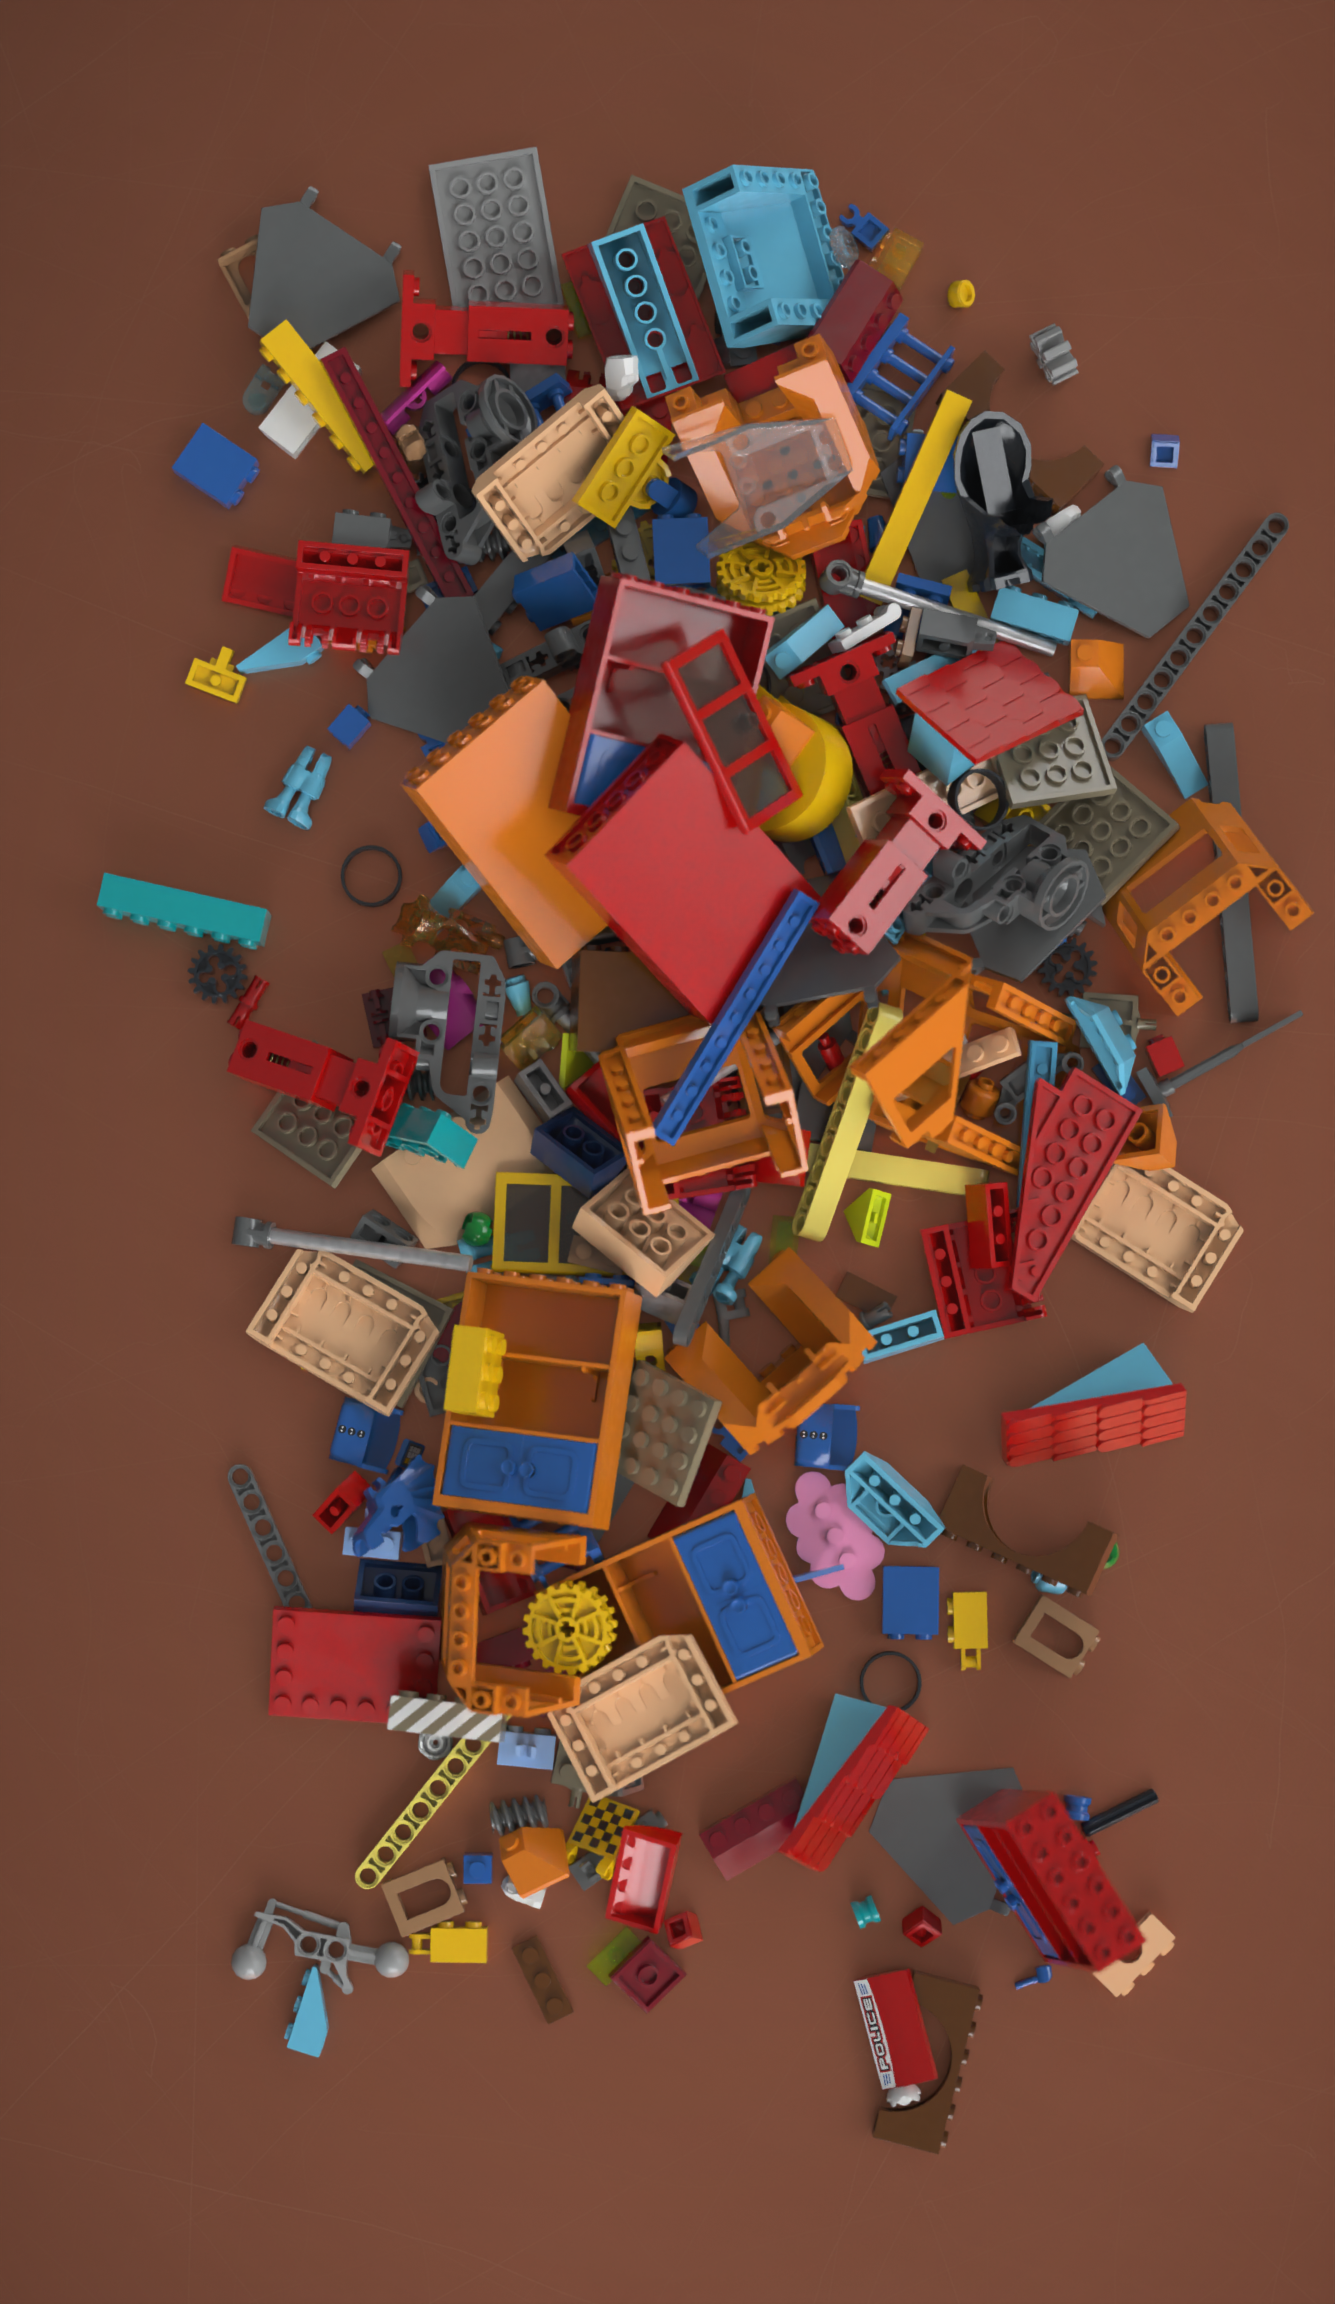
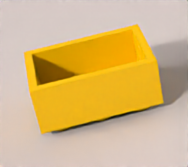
[444,1325,507,1418]

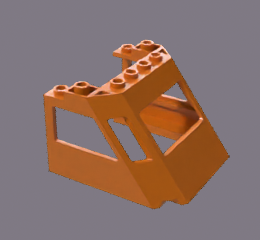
[1102,798,1315,1016]
[772,930,972,1149]
[868,974,1080,1176]
[598,1011,809,1216]
[440,1521,587,1718]

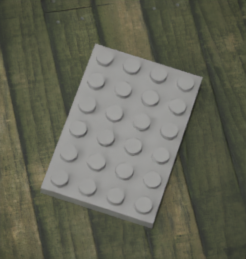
[429,147,564,307]

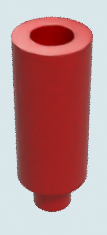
[818,1032,845,1071]

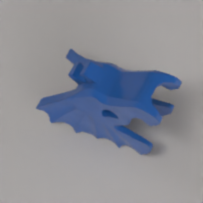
[352,1454,445,1557]

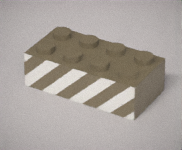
[387,1690,508,1742]

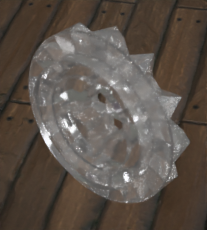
[829,226,859,269]

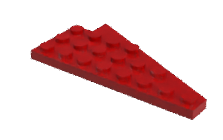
[1008,1067,1143,1303]

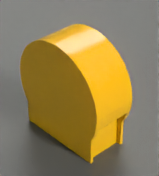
[734,685,853,842]

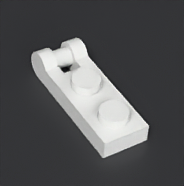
[828,603,902,654]

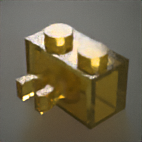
[869,227,924,292]
[500,1005,563,1071]

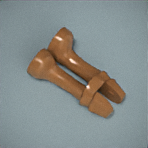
[395,424,427,476]

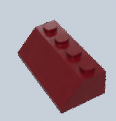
[806,259,904,383]
[699,1776,805,1881]

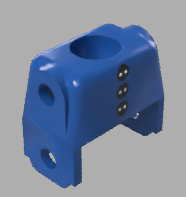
[329,1396,405,1474]
[794,1404,860,1471]

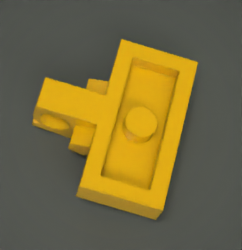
[185,646,247,704]

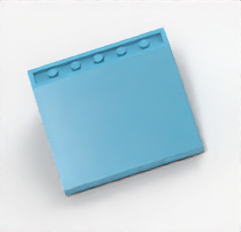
[682,165,844,348]

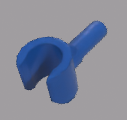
[1014,1965,1052,1990]

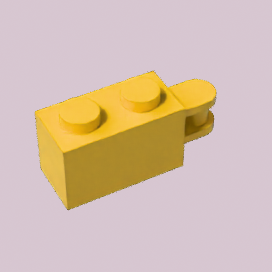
[947,1591,988,1671]
[409,1920,488,1963]

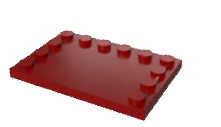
[268,1606,442,1723]

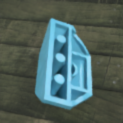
[1064,996,1137,1096]
[845,1451,945,1548]

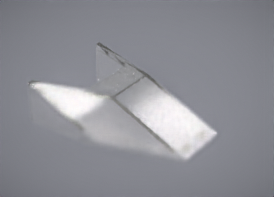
[662,418,853,559]

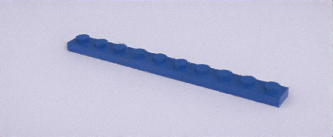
[652,888,820,1146]

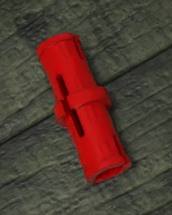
[227,975,270,1030]

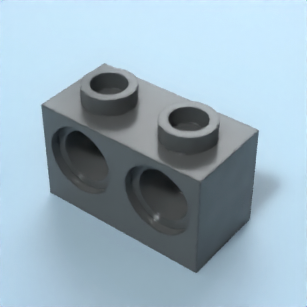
[563,529,605,587]
[350,1209,419,1269]

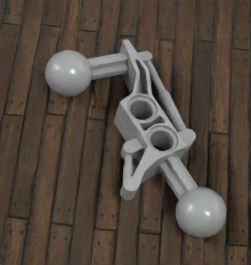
[231,1899,409,1994]

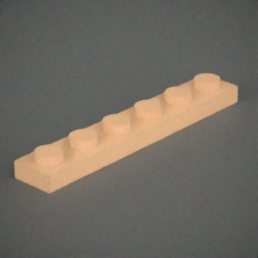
[894,1027,1021,1102]

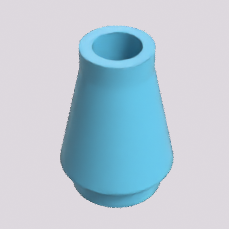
[505,974,533,1017]

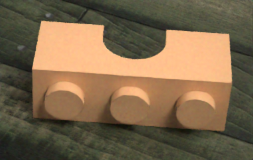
[1092,1911,1176,1997]

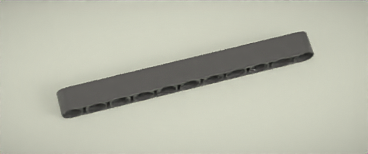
[1102,513,1289,761]
[1204,722,1259,1023]

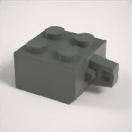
[332,509,412,549]

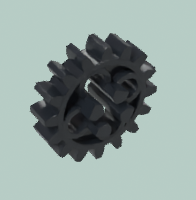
[1037,938,1098,997]
[187,944,248,1005]

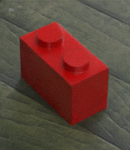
[312,1471,375,1534]

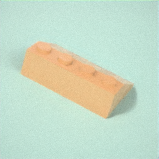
[572,1168,715,1298]

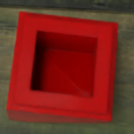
[902,1906,942,1948]
[664,1911,703,1950]

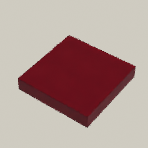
[608,1936,687,2014]

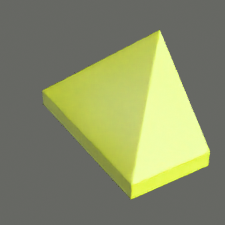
[559,1033,594,1090]
[843,1188,892,1248]

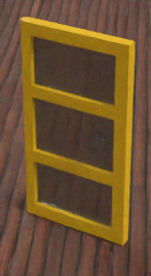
[491,1172,679,1277]

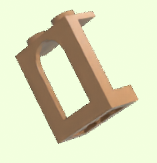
[217,234,258,320]
[1012,1594,1101,1678]
[381,1857,468,1937]

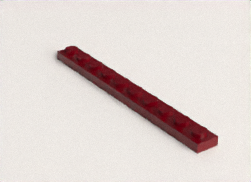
[319,347,474,597]

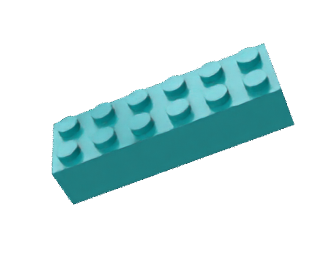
[97,873,272,950]

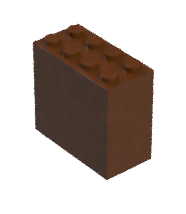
[569,945,689,1052]

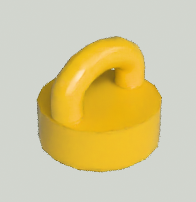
[947,280,975,308]

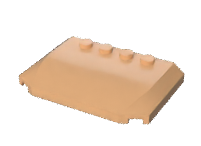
[471,384,624,562]
[371,1075,554,1249]
[1071,1164,1244,1313]
[246,1249,440,1417]
[547,1635,738,1802]

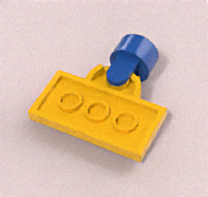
[572,406,698,528]

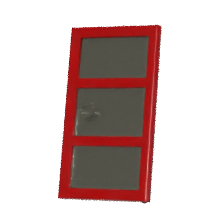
[661,628,803,835]

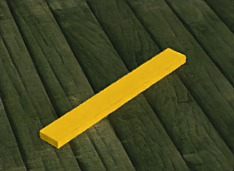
[859,389,972,605]

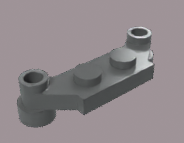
[994,1052,1084,1125]

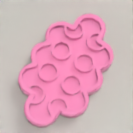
[786,1471,885,1601]

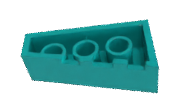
[385,1103,478,1169]

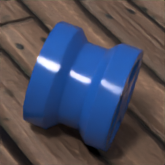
[1064,1795,1092,1821]

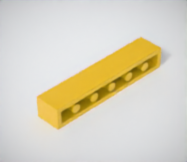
[259,319,374,474]

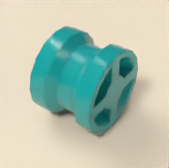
[850,1895,881,1929]

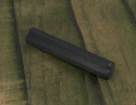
[1081,1789,1159,1837]

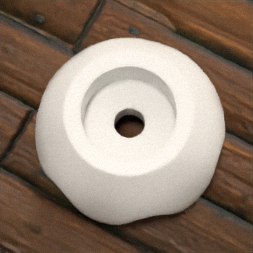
[418,1733,453,1760]
[887,2084,921,2107]

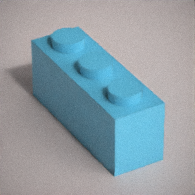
[990,585,1079,646]
[862,1310,944,1364]

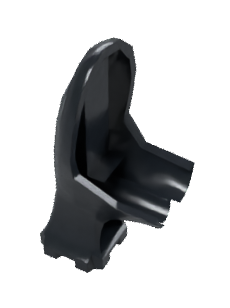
[953,411,1053,592]

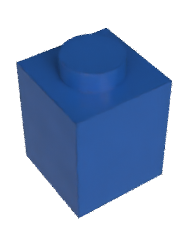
[327,704,371,750]
[463,1852,493,1884]

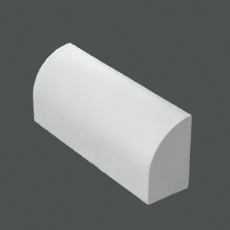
[258,341,362,459]

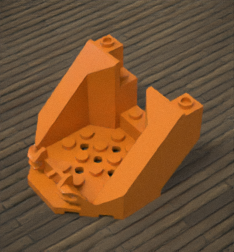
[665,334,880,560]
[664,1247,877,1455]

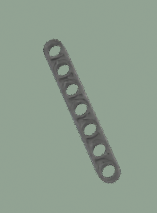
[673,1188,751,1347]
[227,1464,313,1608]

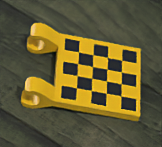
[565,1797,640,1880]

